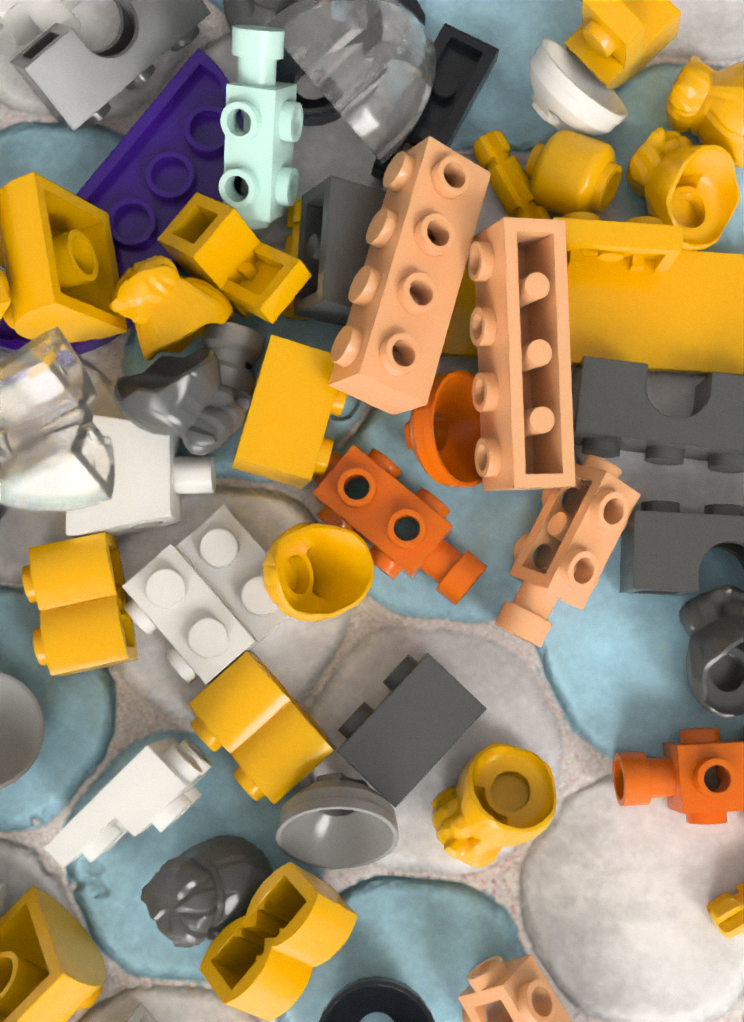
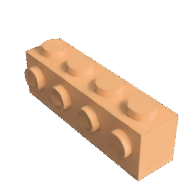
[328,136,491,415]
[467,217,575,491]

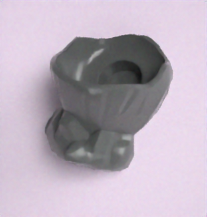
[114,348,250,456]
[679,584,744,718]
[140,835,273,948]

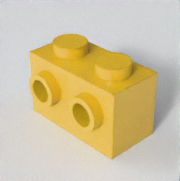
[231,334,348,489]

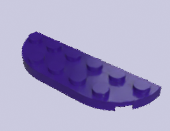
[0,48,244,359]

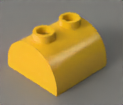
[0,172,128,343]
[0,885,107,1022]

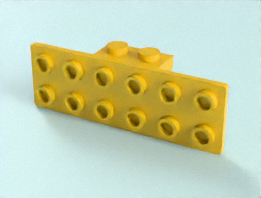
[441,212,744,375]

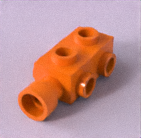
[312,444,488,606]
[612,726,744,825]

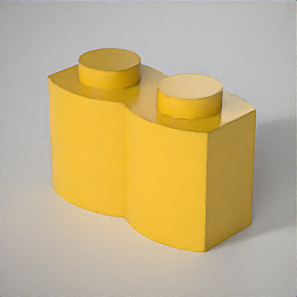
[22,532,138,676]
[188,651,337,805]
[199,862,357,1021]

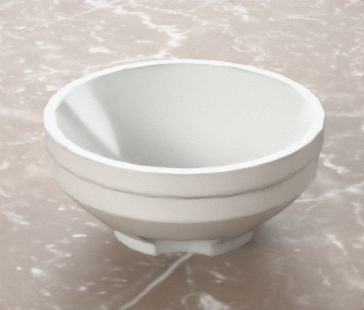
[529,39,628,135]

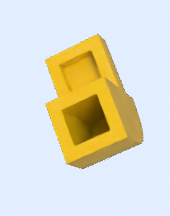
[564,0,681,90]
[157,192,312,324]

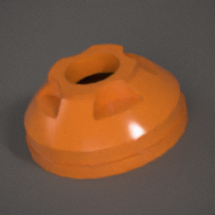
[405,370,482,488]

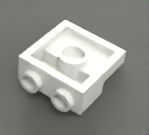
[122,505,290,685]
[43,736,212,869]

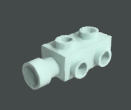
[219,25,303,229]

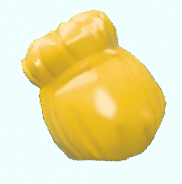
[666,56,744,168]
[626,127,740,251]
[109,255,233,361]
[262,522,374,622]
[431,743,557,868]

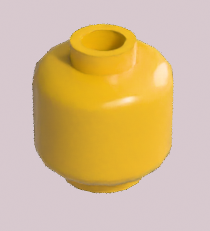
[525,129,622,216]

